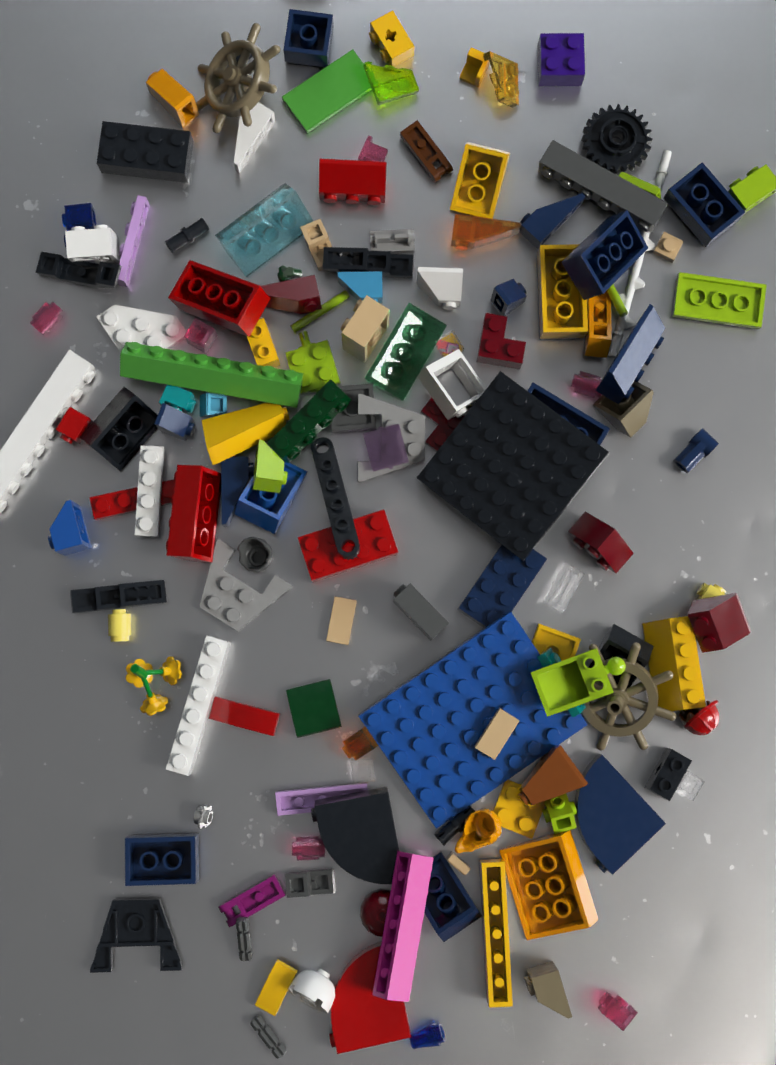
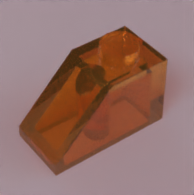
[342,726,379,760]

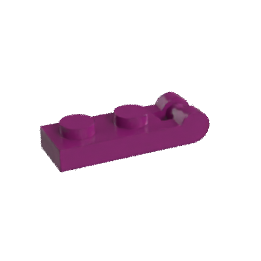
[218,874,286,927]

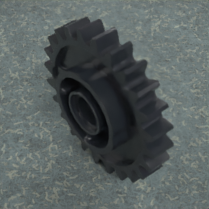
[581,104,653,174]

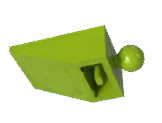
[531,648,626,717]

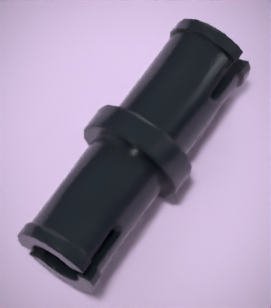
[165,218,209,253]
[434,805,475,846]

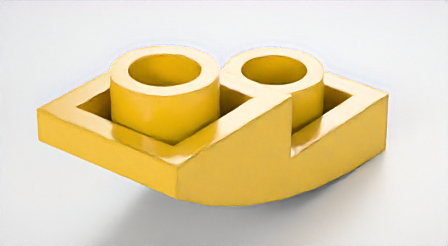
[255,959,298,1016]

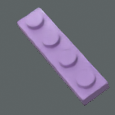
[118,195,150,287]
[275,782,368,816]

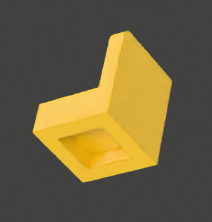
[460,47,491,88]

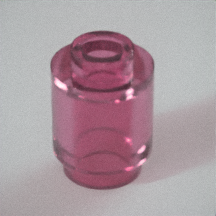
[30,302,63,335]
[571,371,602,398]
[292,836,325,861]

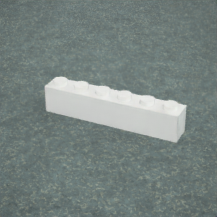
[166,635,231,776]

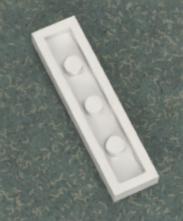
[135,446,164,537]

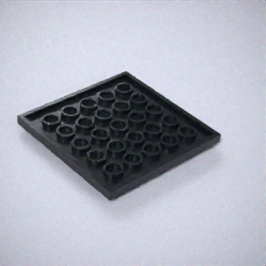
[417,371,609,562]

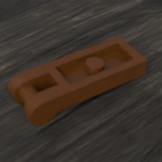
[400,120,453,183]

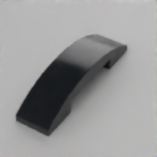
[36,252,122,288]

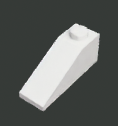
[234,102,275,173]

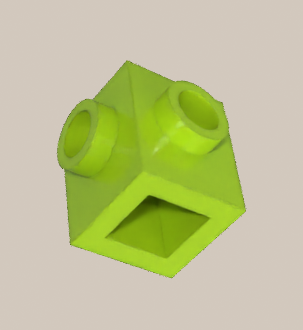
[542,793,577,834]

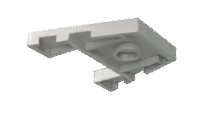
[357,394,425,482]
[199,539,292,631]

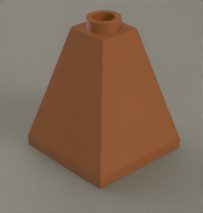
[518,745,588,806]

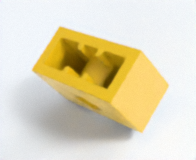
[369,10,415,68]
[247,318,280,367]

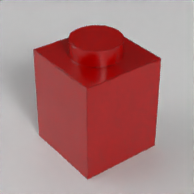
[56,407,93,444]

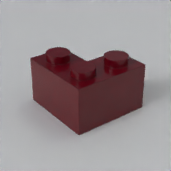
[476,313,526,370]
[568,511,634,573]

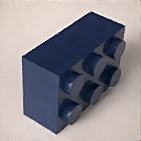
[664,162,745,247]
[125,833,199,886]

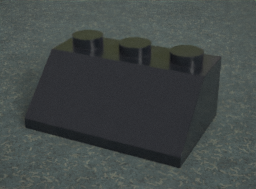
[80,387,158,471]

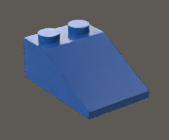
[235,459,308,534]

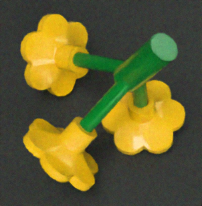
[125,656,182,716]

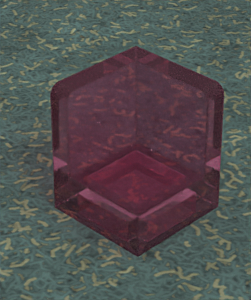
[358,135,388,162]

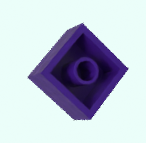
[537,33,585,87]

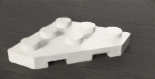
[96,305,189,353]

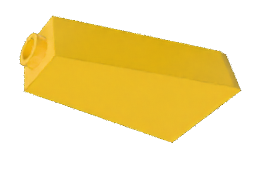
[201,403,290,465]

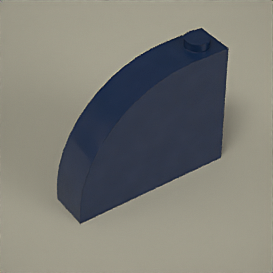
[574,754,666,875]

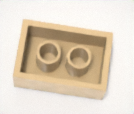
[340,295,390,363]

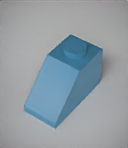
[338,271,383,303]

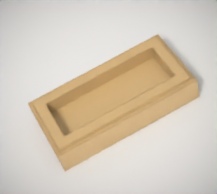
[326,596,357,645]
[475,707,519,760]

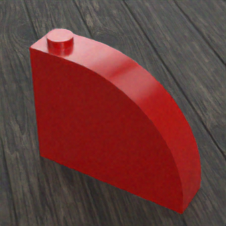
[329,941,411,1054]

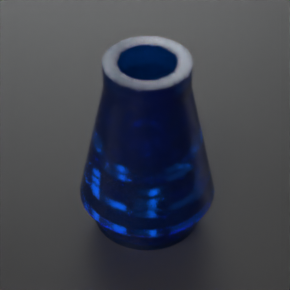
[410,1022,446,1049]

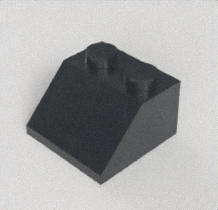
[588,624,654,688]

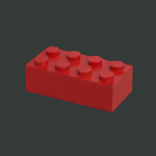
[168,260,271,337]
[166,465,221,563]
[298,509,398,582]

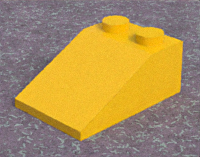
[450,142,510,220]

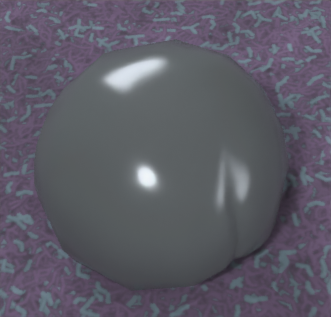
[237,537,272,572]

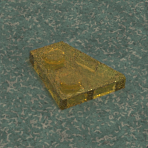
[483,51,519,108]

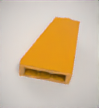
[146,68,199,128]

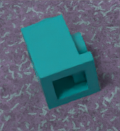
[159,385,196,413]

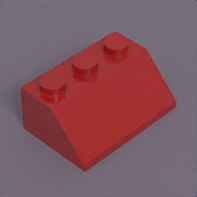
[319,159,387,205]

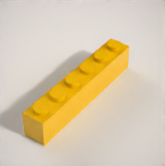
[479,858,513,1008]

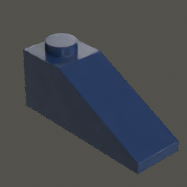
[519,193,586,249]
[221,456,254,527]

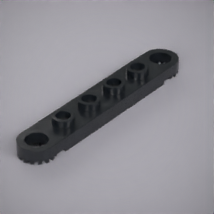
[311,437,360,560]

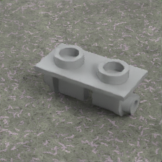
[370,229,415,252]

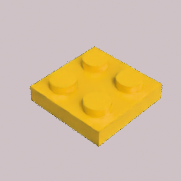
[493,779,545,839]

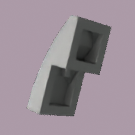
[285,869,336,898]

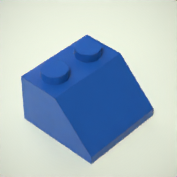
[48,500,91,556]

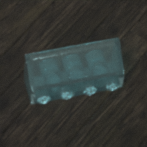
[215,183,313,277]

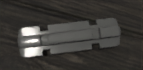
[236,917,252,961]
[250,1015,286,1059]

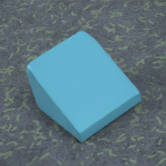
[200,392,227,417]

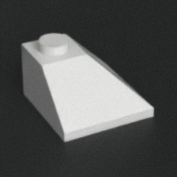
[417,267,463,310]

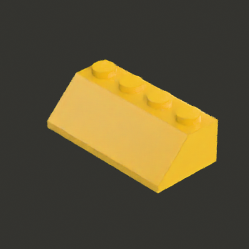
[642,616,706,712]

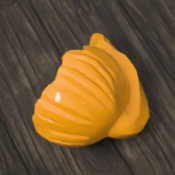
[455,808,502,853]

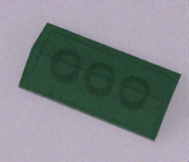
[364,303,447,401]

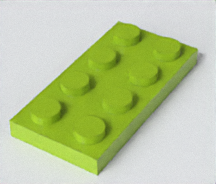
[672,272,767,329]

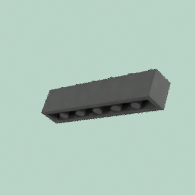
[539,140,668,233]

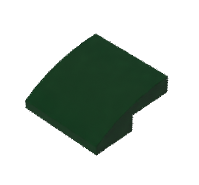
[286,679,342,738]

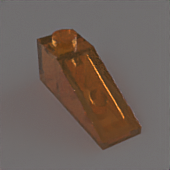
[451,214,521,251]

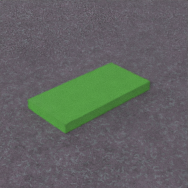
[282,49,378,134]

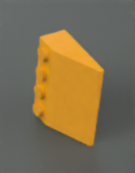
[499,830,598,940]

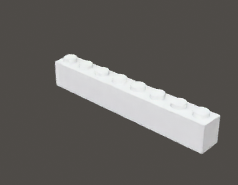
[0,350,96,513]

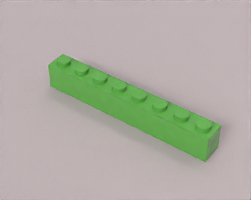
[120,342,303,408]

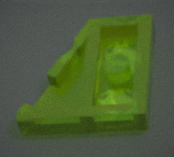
[363,62,419,105]

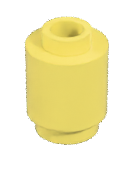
[108,609,131,642]

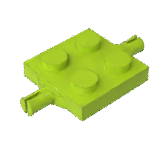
[285,331,341,395]

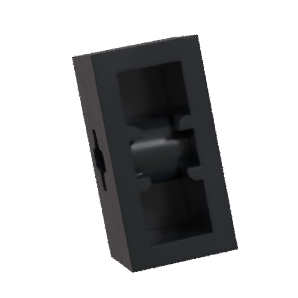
[644,748,692,801]

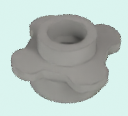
[194,805,213,828]

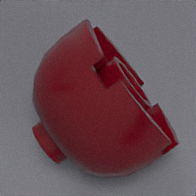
[360,888,391,937]

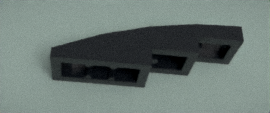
[323,247,414,278]
[70,580,167,613]

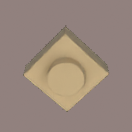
[653,232,684,263]

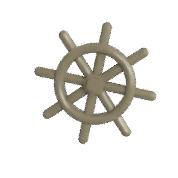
[196,23,281,133]
[580,642,676,751]

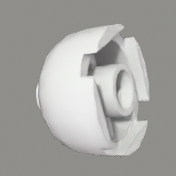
[288,968,335,1014]

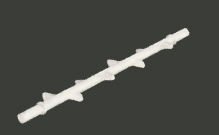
[608,150,672,358]

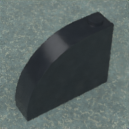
[311,787,399,884]

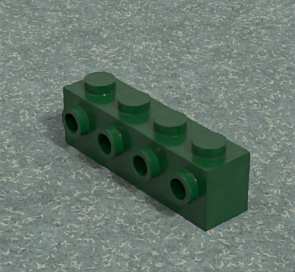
[267,379,352,463]

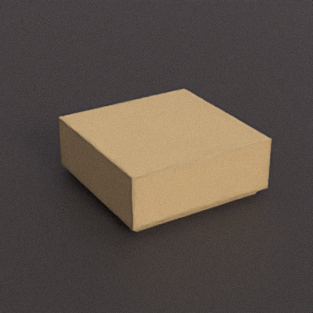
[447,851,471,875]

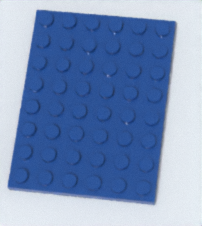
[358,611,588,829]

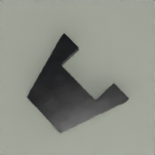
[90,898,183,973]

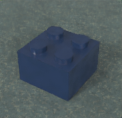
[283,9,334,67]

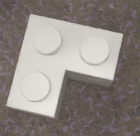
[65,225,120,264]

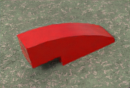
[209,696,280,736]

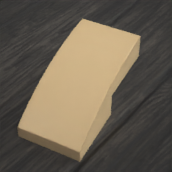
[300,219,332,271]

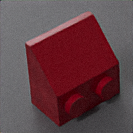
[687,593,751,653]

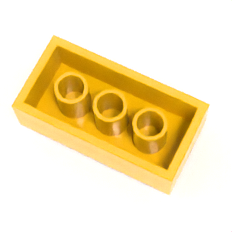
[537,244,588,339]

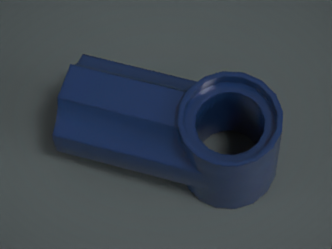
[673,428,719,473]

